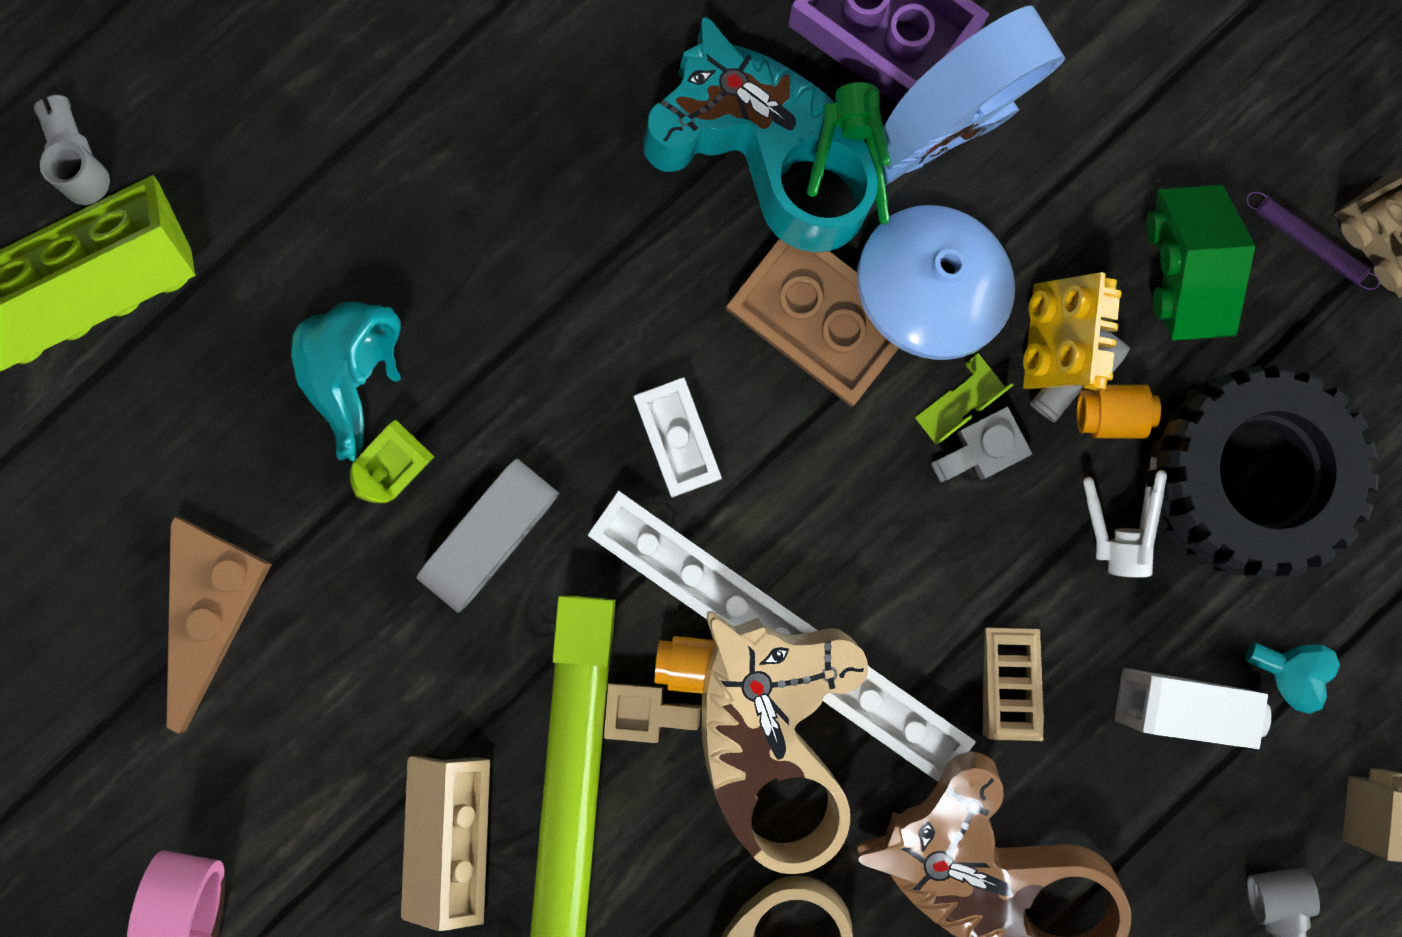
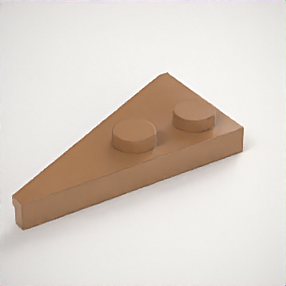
[167,517,272,734]

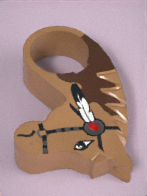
[857,751,1131,937]

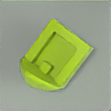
[350,420,435,504]

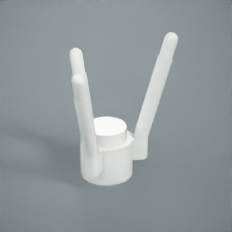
[1083,457,1167,577]

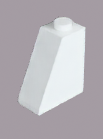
[1114,668,1271,749]

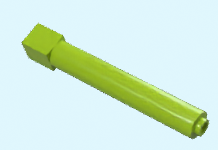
[530,595,616,937]

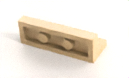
[401,756,490,931]

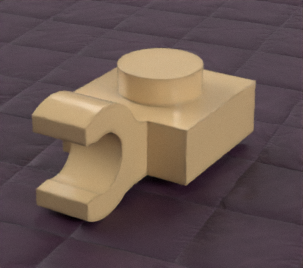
[604,682,701,743]

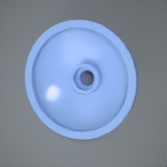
[857,205,1015,360]

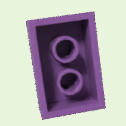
[788,0,989,104]

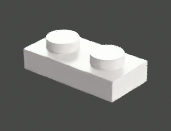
[634,377,722,498]

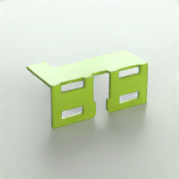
[915,353,1013,444]

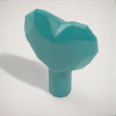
[1245,642,1340,714]

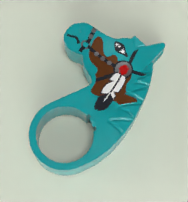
[643,17,878,252]

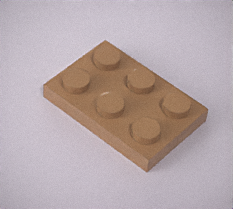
[726,239,899,407]

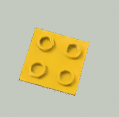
[1023,272,1122,391]

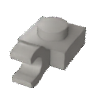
[931,407,1032,483]

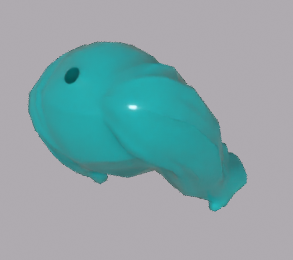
[291,302,401,462]

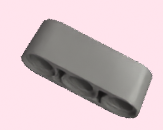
[416,459,559,613]

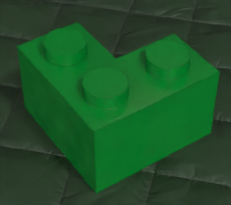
[1146,185,1255,340]

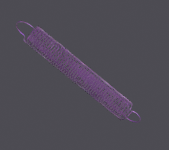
[1247,192,1380,290]

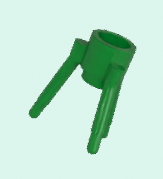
[807,82,890,225]

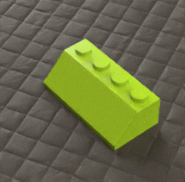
[0,175,196,372]

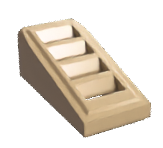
[982,627,1044,741]

